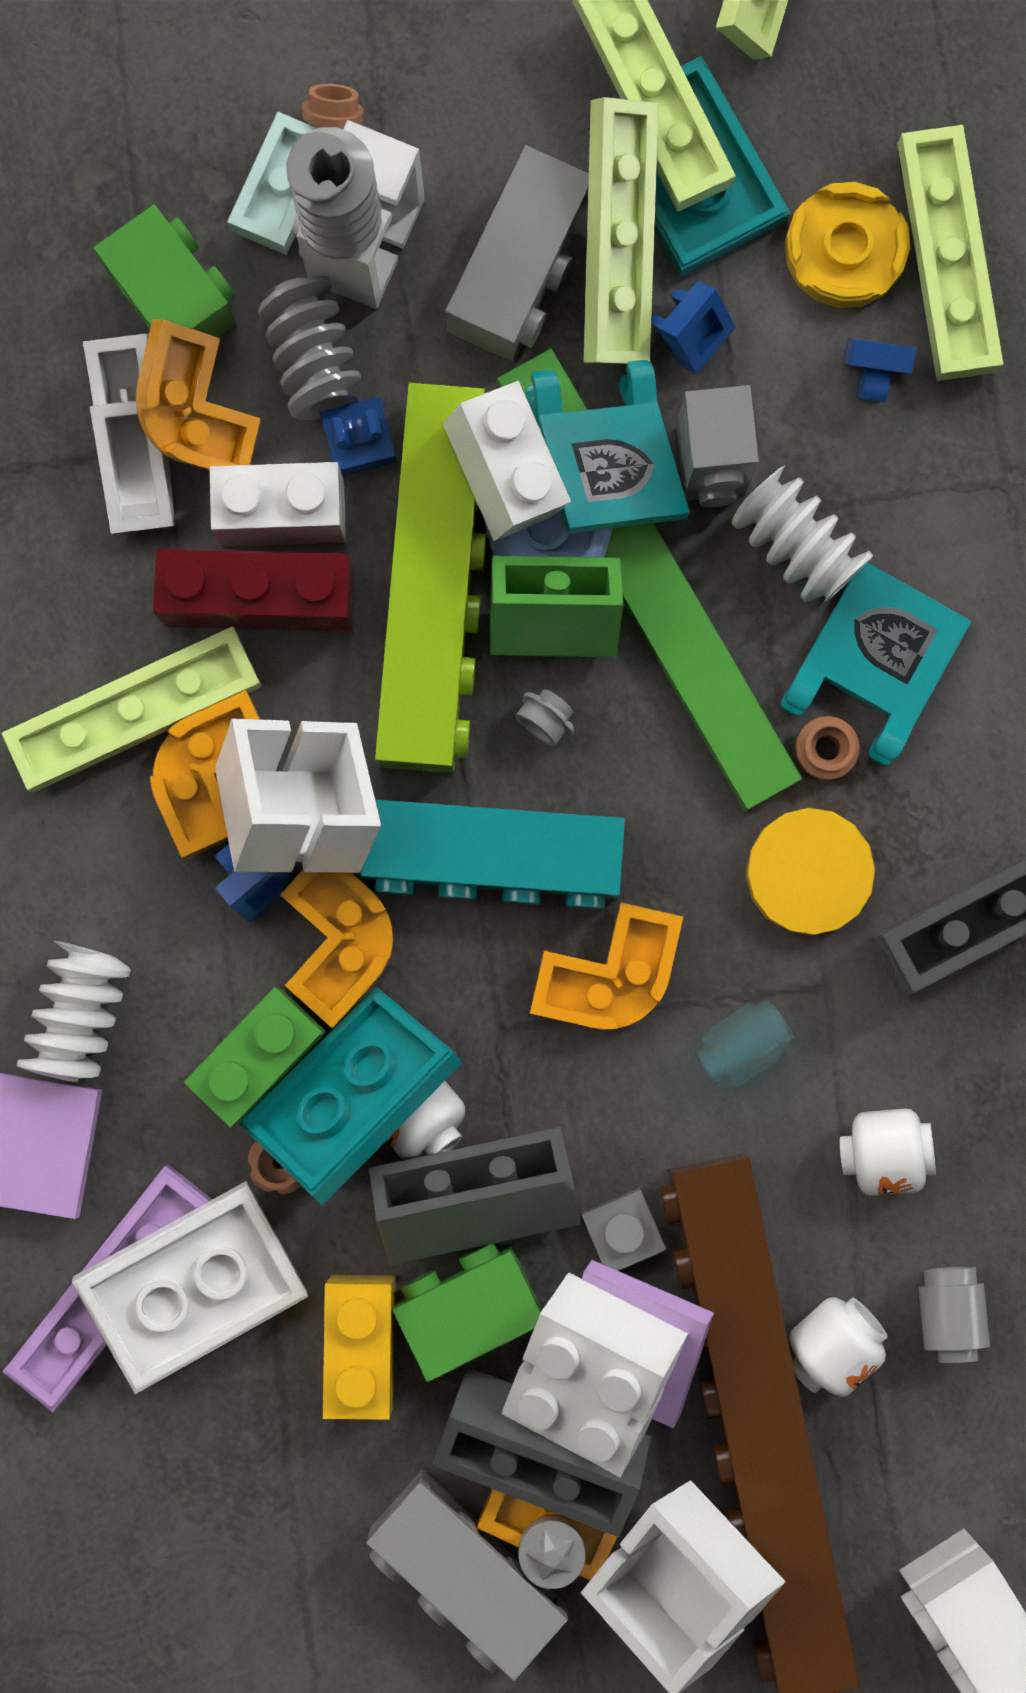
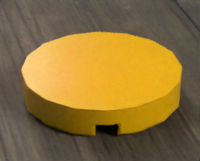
[784,182,910,309]
[746,808,875,936]

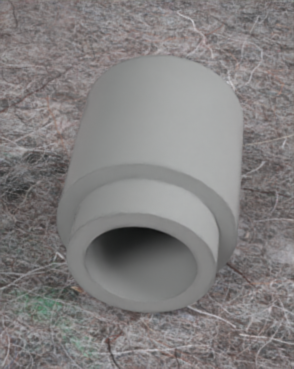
[918,1267,990,1363]

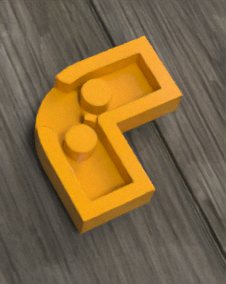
[136,319,261,471]
[150,690,261,860]
[280,869,393,1028]
[530,903,683,1029]

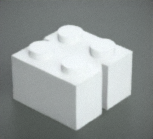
[293,120,425,309]
[215,719,381,873]
[501,1273,688,1478]
[581,1480,786,1693]
[899,1529,1026,1693]

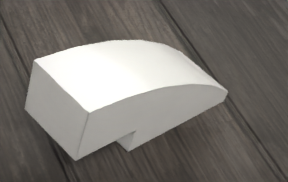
[83,334,175,534]

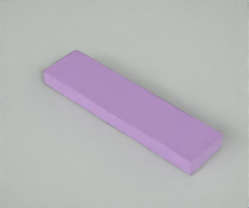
[3,1164,213,1413]

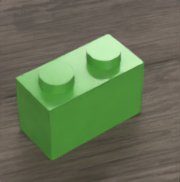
[93,204,237,337]
[490,556,623,657]
[184,987,329,1128]
[393,1243,543,1382]

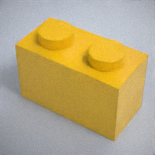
[323,1275,396,1420]

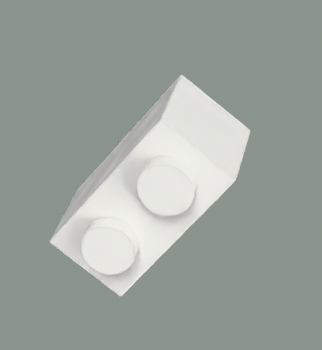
[442,381,571,541]
[210,462,346,547]

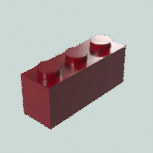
[153,549,355,632]

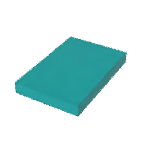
[619,56,791,278]
[239,987,462,1205]

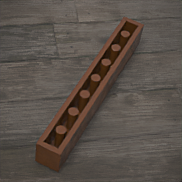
[660,1154,860,1693]

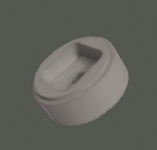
[519,1515,585,1589]

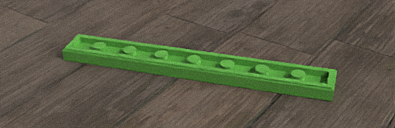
[497,348,802,812]

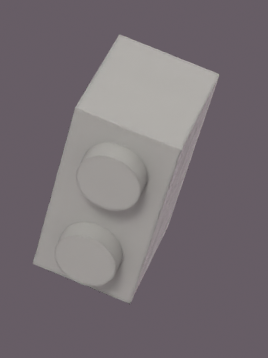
[675,385,759,507]

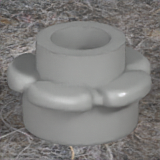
[515,689,574,747]

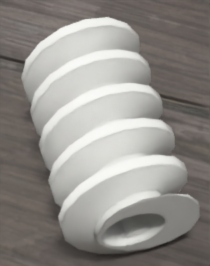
[732,465,873,603]
[16,940,130,1082]

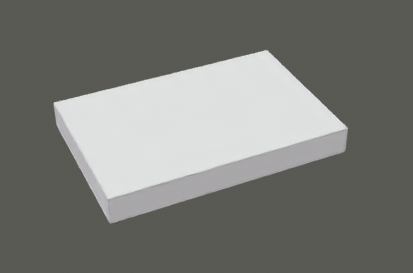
[72,1181,309,1394]

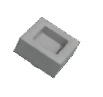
[581,1188,666,1271]

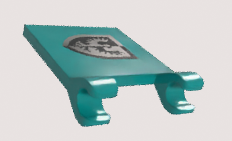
[525,360,690,534]
[781,563,972,766]

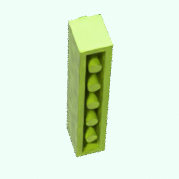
[375,383,486,774]

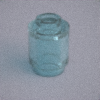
[696,998,796,1089]

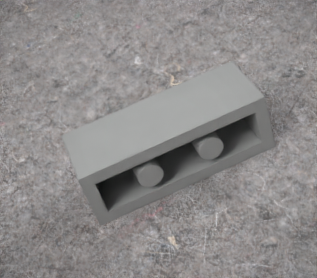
[445,145,589,363]
[366,1469,568,1681]

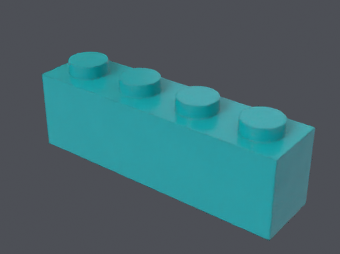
[361,800,625,910]

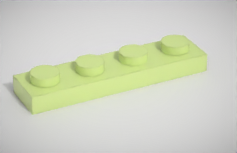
[572,0,736,212]
[584,97,659,364]
[897,125,1004,381]
[2,626,262,793]

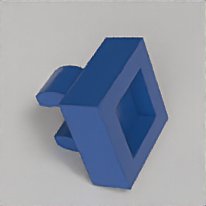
[651,281,736,374]
[843,338,917,403]
[320,397,397,476]
[215,844,295,923]

